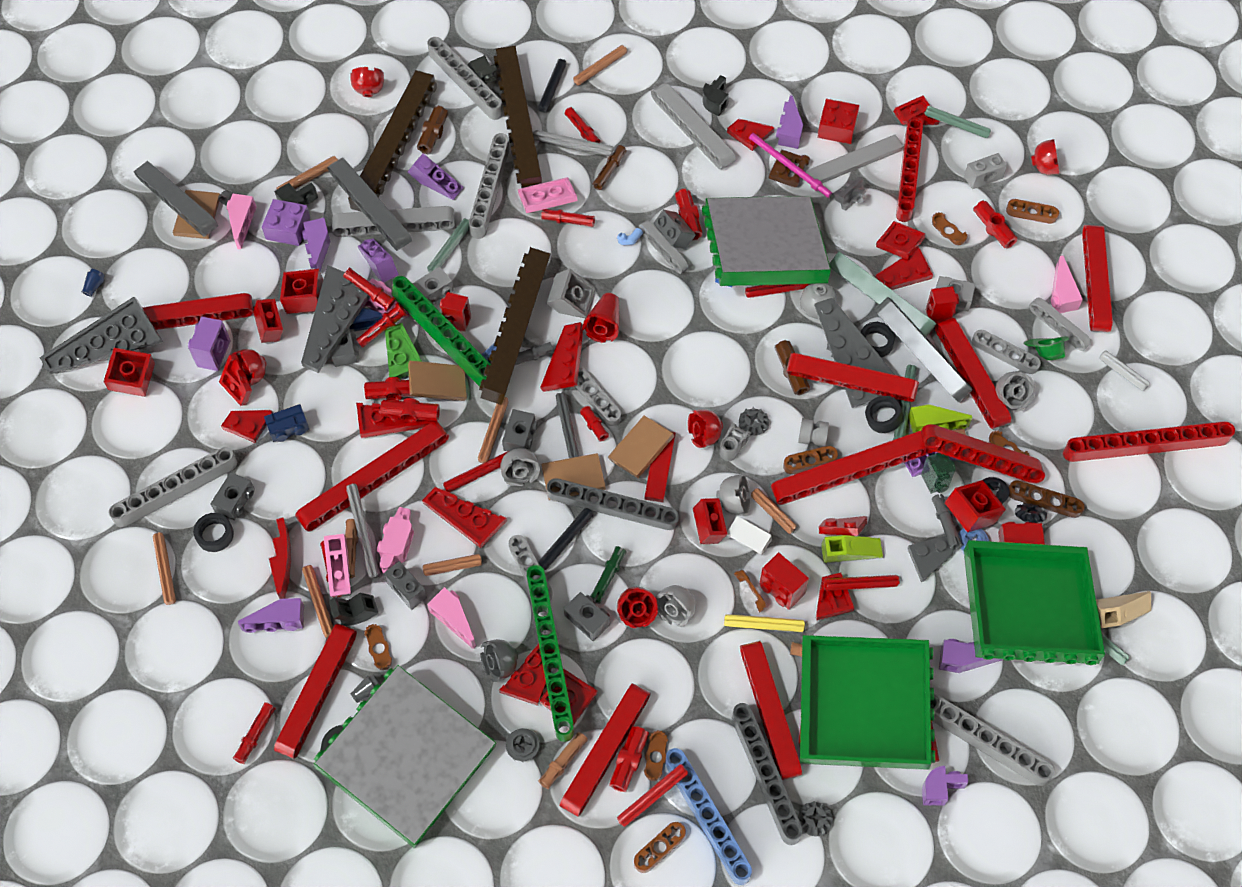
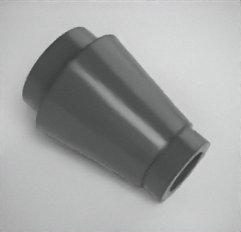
[350,674,381,703]

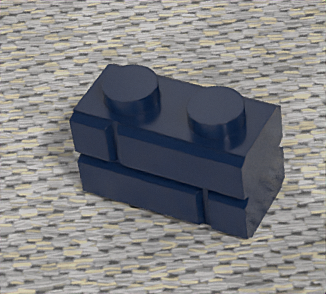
[264,404,310,442]

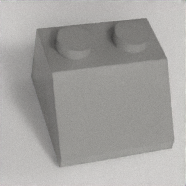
[546,269,595,318]

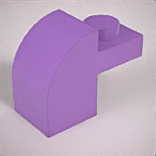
[922,766,968,806]

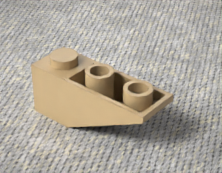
[1096,591,1151,628]

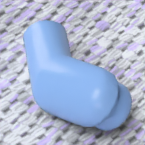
[617,228,643,245]

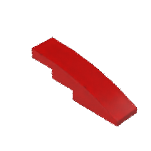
[269,517,291,599]

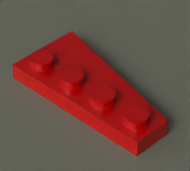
[540,322,583,392]
[422,487,507,548]

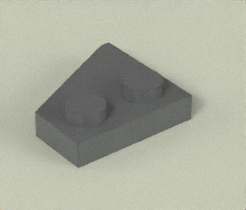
[908,536,953,582]

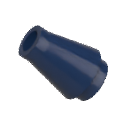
[81,269,105,297]

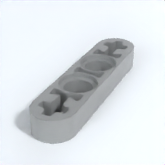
[639,220,688,274]
[1029,298,1091,351]
[972,330,1041,374]
[575,368,621,426]
[508,535,553,601]

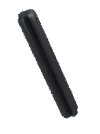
[538,58,566,113]
[538,508,593,570]

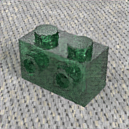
[921,453,956,494]

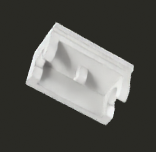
[727,516,772,555]

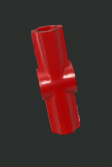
[675,188,703,240]
[973,200,1018,249]
[364,377,413,401]
[380,398,440,423]
[609,726,649,792]

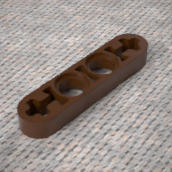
[1009,480,1085,518]

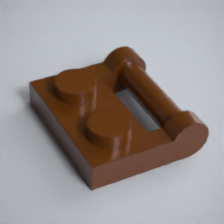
[769,149,810,187]

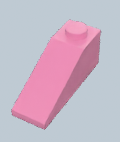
[227,194,257,249]
[1051,256,1083,313]
[324,534,351,597]
[427,587,476,649]

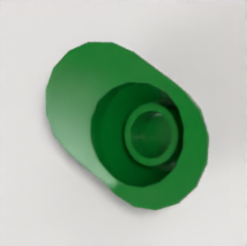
[1023,336,1069,360]

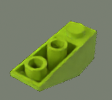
[908,404,972,433]
[821,535,883,563]

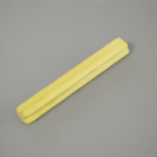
[724,614,805,632]

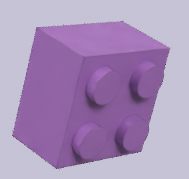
[262,199,310,246]
[188,317,231,371]

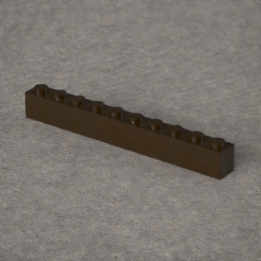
[493,46,542,188]
[348,70,437,212]
[479,247,551,405]

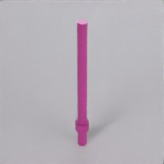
[749,133,832,198]

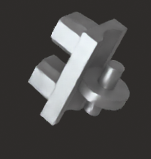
[834,177,866,210]

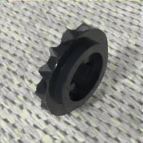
[983,477,1009,504]
[1015,503,1047,523]

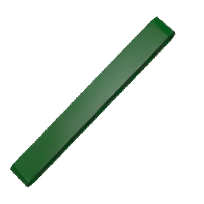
[391,276,491,387]
[527,565,574,742]

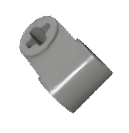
[720,423,751,461]

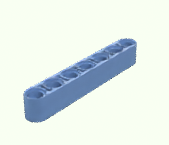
[666,748,752,885]

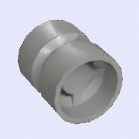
[798,418,829,447]

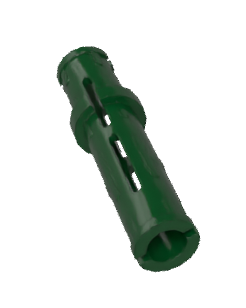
[590,546,627,604]

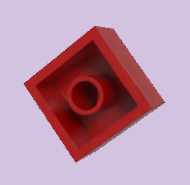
[817,98,860,144]
[280,268,323,314]
[103,348,155,397]
[945,480,1006,533]
[759,552,809,610]

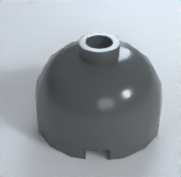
[480,639,518,682]

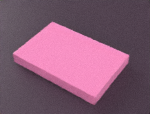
[518,177,577,214]

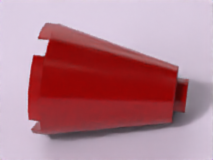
[582,293,619,343]

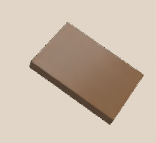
[173,190,220,239]
[408,361,467,401]
[608,415,674,478]
[541,453,606,500]

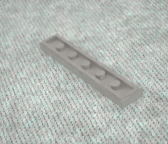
[805,135,904,183]

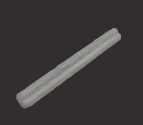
[533,130,614,156]
[346,484,379,578]

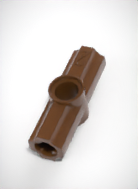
[417,105,448,154]
[774,340,810,396]

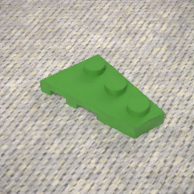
[385,323,422,379]

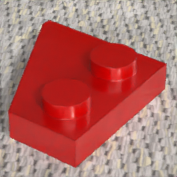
[893,95,940,125]
[727,119,774,151]
[219,354,252,406]
[221,410,273,443]
[819,516,867,536]
[816,572,854,621]

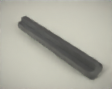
[556,392,579,458]

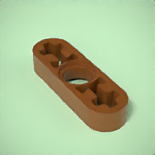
[1006,199,1059,224]
[783,446,838,475]
[634,822,686,873]

